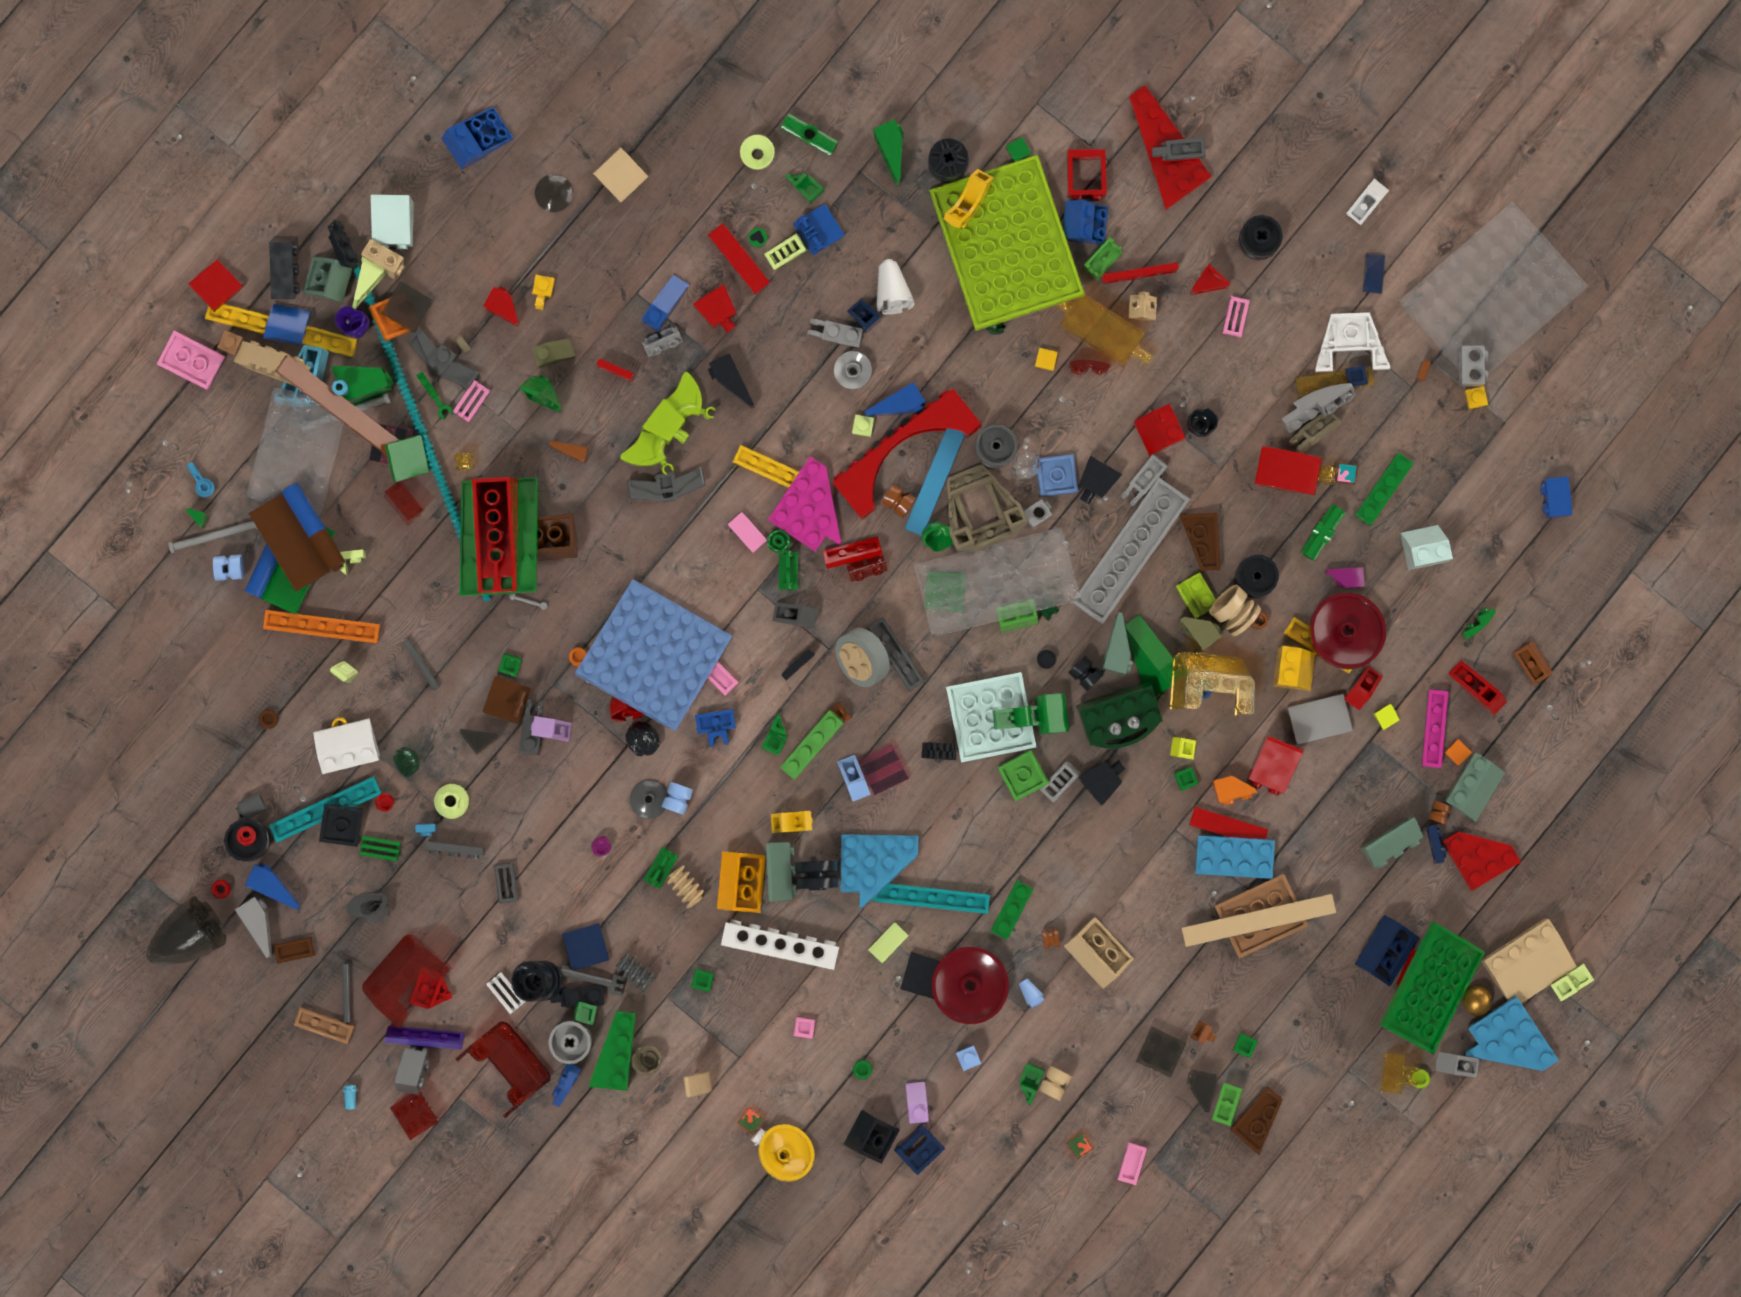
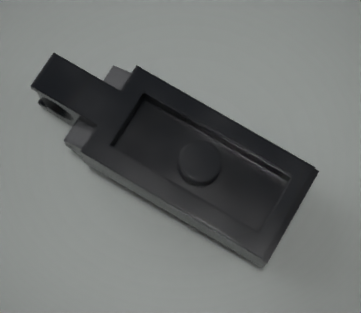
[328,220,360,269]
[550,985,605,1008]

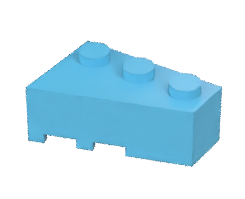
[274,345,329,408]

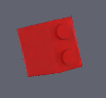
[1133,403,1186,456]

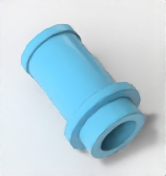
[332,380,348,396]
[342,1085,358,1109]

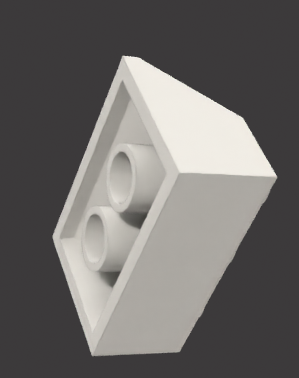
[313,718,380,774]

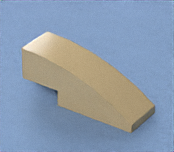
[684,1072,712,1097]

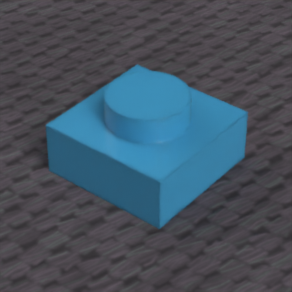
[415,824,437,836]

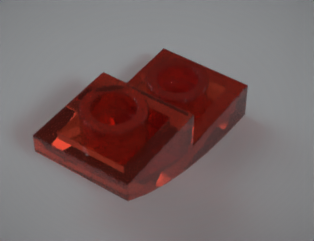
[1068,360,1110,375]

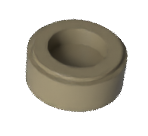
[454,334,471,353]

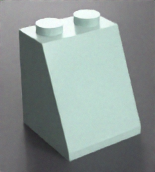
[371,195,414,250]
[1400,525,1453,570]

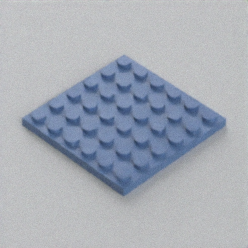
[575,579,732,732]

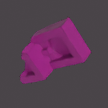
[1325,568,1365,588]

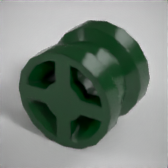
[1036,597,1059,621]

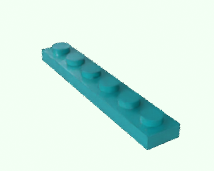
[268,776,382,843]
[873,884,990,914]

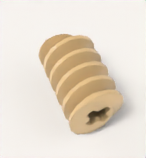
[667,865,705,909]

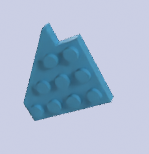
[840,834,918,909]
[1464,996,1559,1071]

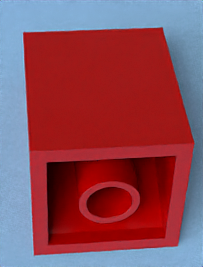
[1247,736,1304,796]

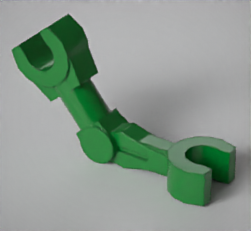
[416,371,454,420]

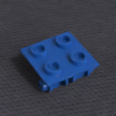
[793,204,845,256]

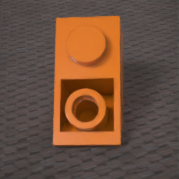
[1212,776,1257,806]

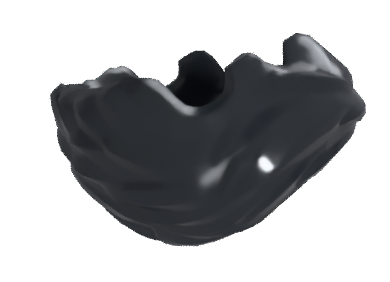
[625,721,660,756]

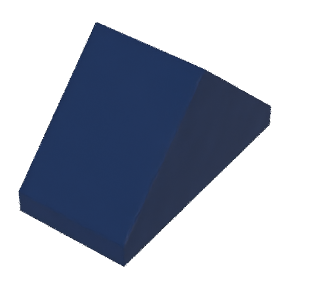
[847,299,881,333]

